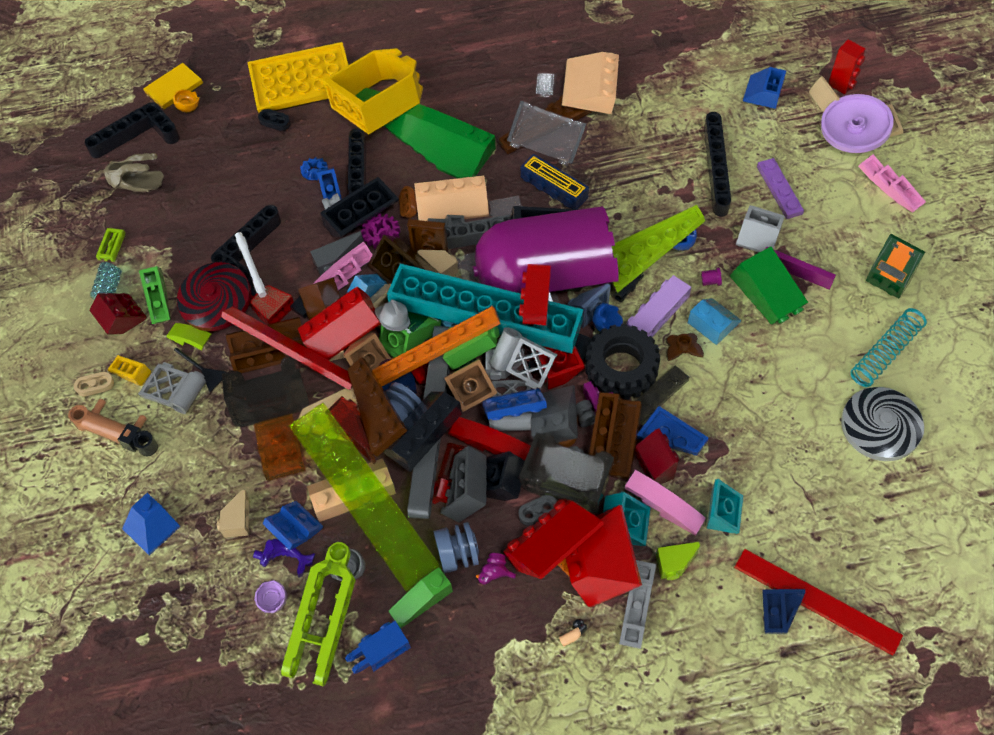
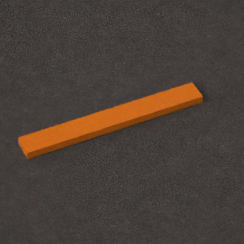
[372,306,501,386]

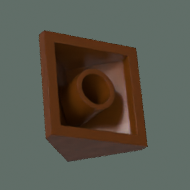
[298,277,341,320]

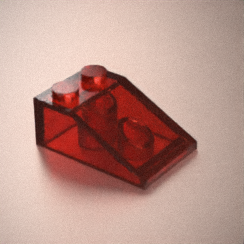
[325,396,376,464]

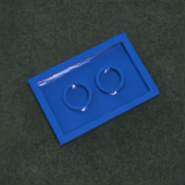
[482,388,547,420]

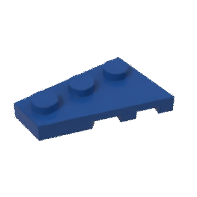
[637,406,709,456]

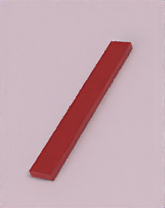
[221,306,353,390]
[734,549,903,656]

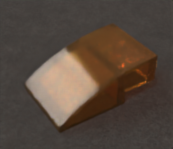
[254,414,306,482]

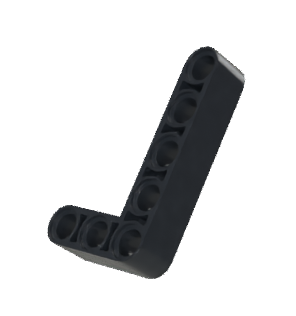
[84,102,180,158]
[211,205,281,289]

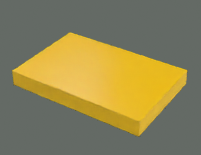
[143,63,203,109]

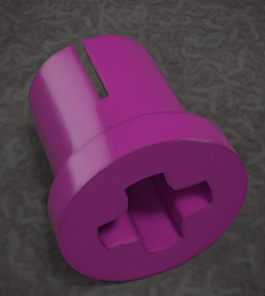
[701,267,722,286]

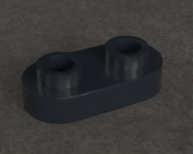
[258,109,291,131]

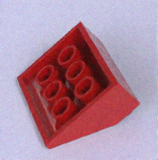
[503,499,604,579]

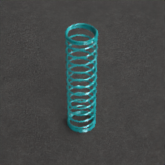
[850,308,927,387]

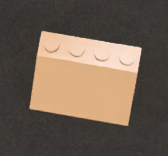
[562,52,619,114]

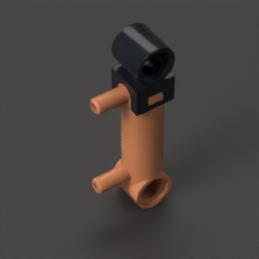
[68,399,158,457]

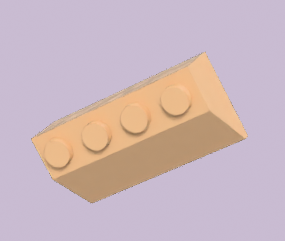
[414,176,489,221]
[307,458,396,522]

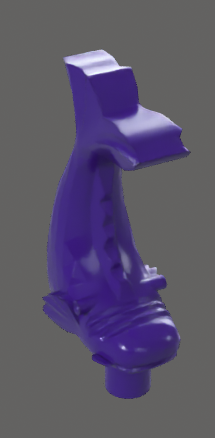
[253,539,315,578]

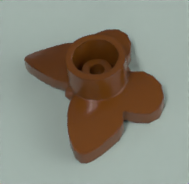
[667,333,704,361]

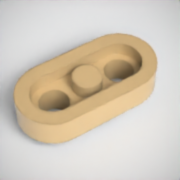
[74,372,114,397]

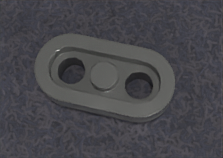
[519,495,557,526]

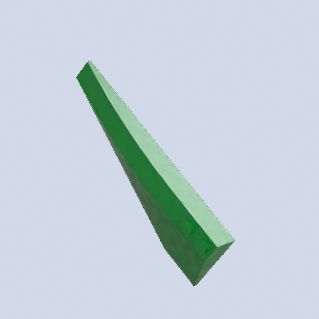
[355,88,496,179]

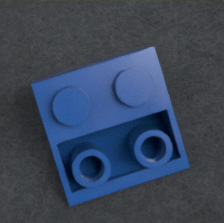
[743,67,786,109]

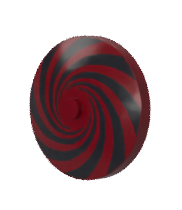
[177,262,251,331]

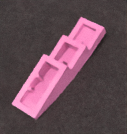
[858,154,926,213]
[313,242,372,290]
[625,470,706,536]

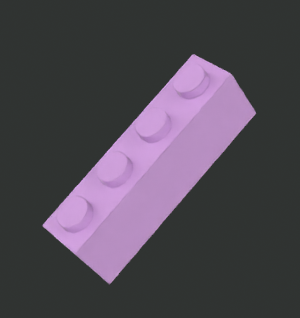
[626,275,691,337]

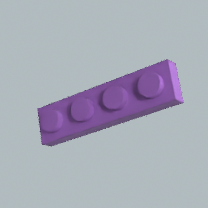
[757,158,804,220]

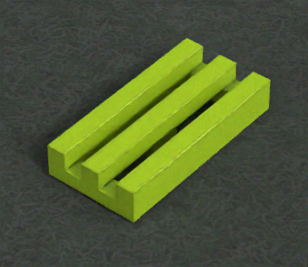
[96,228,126,262]

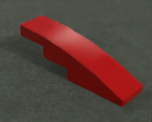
[448,417,532,461]

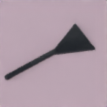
[174,348,230,392]

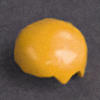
[173,89,199,113]

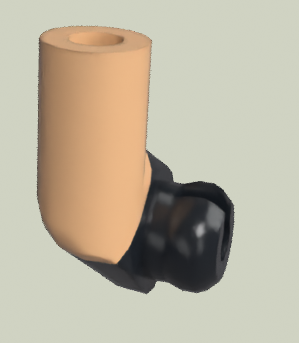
[559,619,587,647]

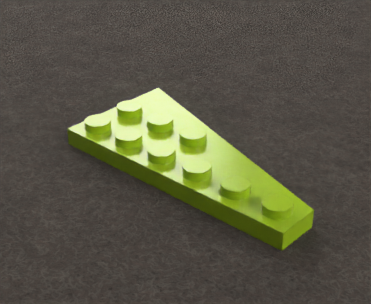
[612,205,705,293]

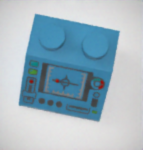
[688,298,741,345]

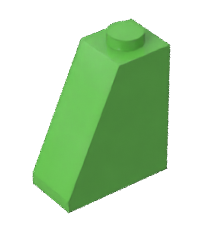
[443,327,499,370]

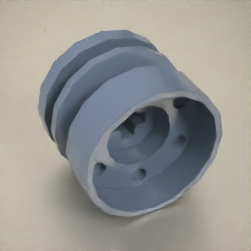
[385,382,422,422]
[433,522,479,574]

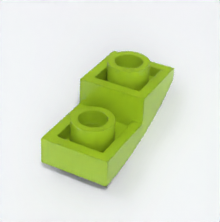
[166,323,211,351]

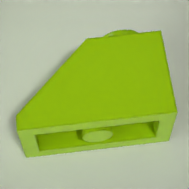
[656,542,700,580]

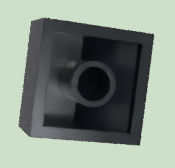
[486,451,527,501]

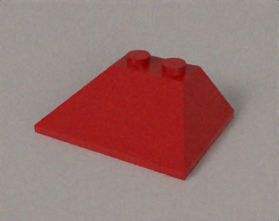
[566,505,642,608]

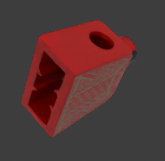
[250,285,294,325]

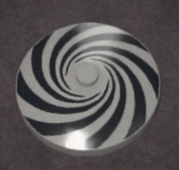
[841,387,924,461]

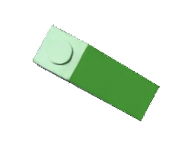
[139,266,171,324]
[388,567,453,629]

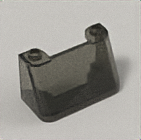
[222,356,309,427]
[519,432,614,513]

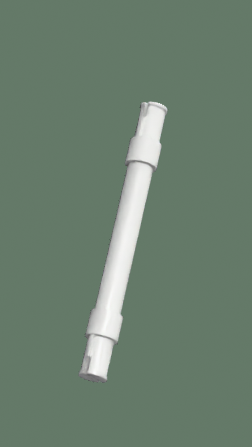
[235,232,267,298]

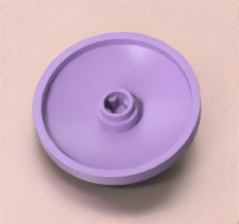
[821,94,893,153]

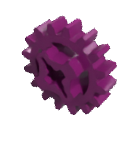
[361,213,400,249]

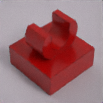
[432,478,450,504]

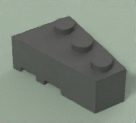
[441,446,487,523]

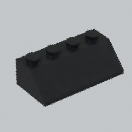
[320,177,399,237]
[383,391,462,472]

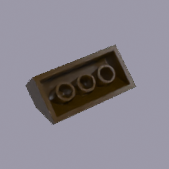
[367,234,441,284]

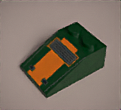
[866,234,925,299]

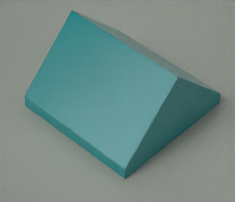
[707,479,743,534]

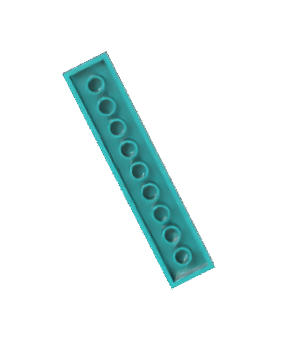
[387,264,584,353]

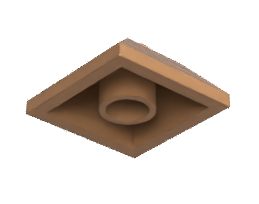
[343,332,391,370]

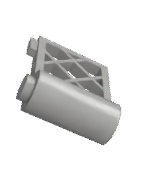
[489,327,557,390]
[138,362,206,414]
[489,380,532,432]

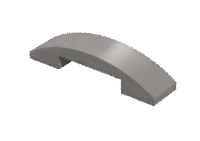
[619,560,656,649]

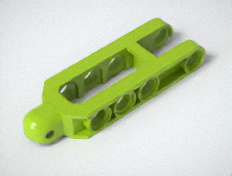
[281,542,356,686]

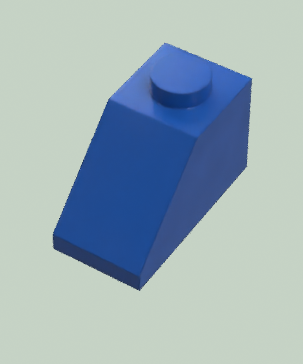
[317,167,341,200]

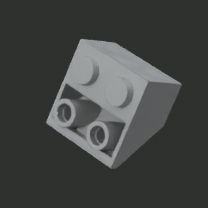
[736,205,785,252]

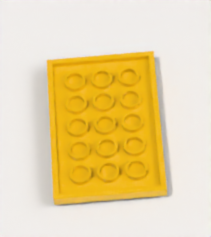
[247,42,348,114]

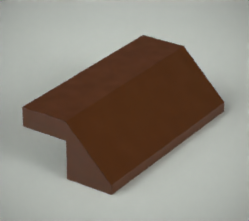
[225,317,307,375]
[587,392,642,479]

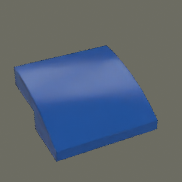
[263,501,323,550]

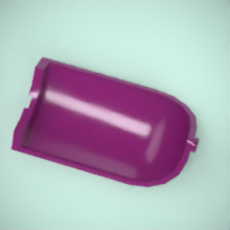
[472,206,619,294]

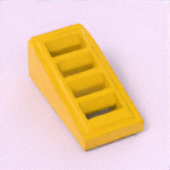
[107,355,151,386]

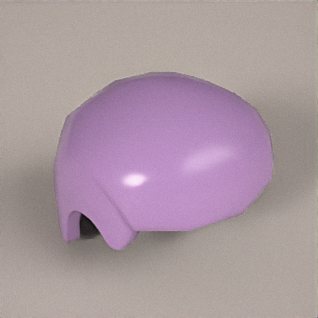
[254,580,287,613]

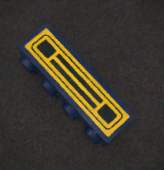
[521,154,589,210]

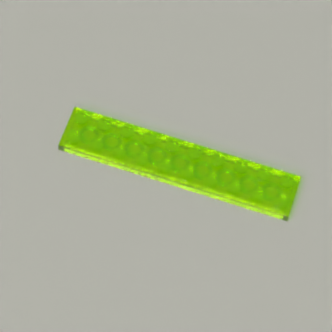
[289,403,443,593]

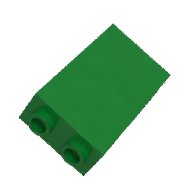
[729,246,808,325]

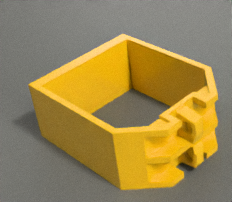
[323,48,423,135]

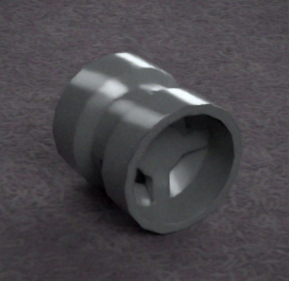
[576,400,596,427]

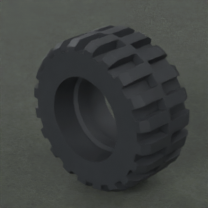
[585,324,660,400]

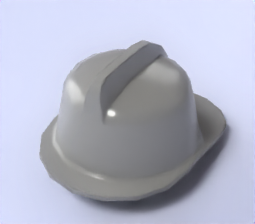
[375,300,410,331]

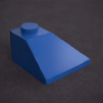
[122,493,180,556]

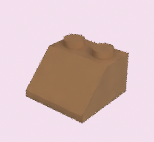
[444,359,497,412]

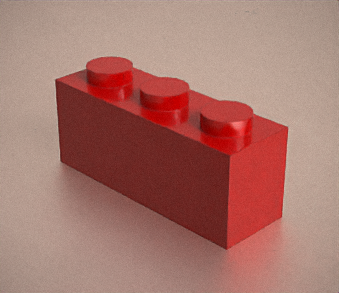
[828,39,866,95]
[519,264,551,325]

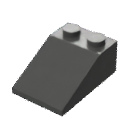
[531,385,578,447]

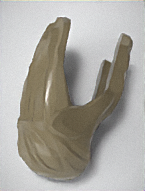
[104,153,164,192]

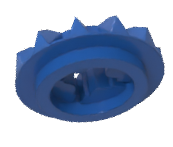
[300,157,328,180]

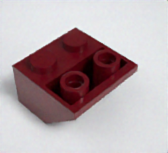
[89,293,147,335]
[634,428,679,485]

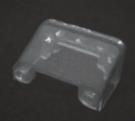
[507,101,586,166]

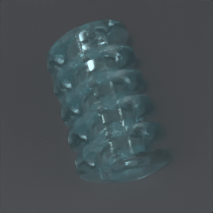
[90,262,122,300]

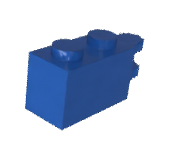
[345,621,411,674]

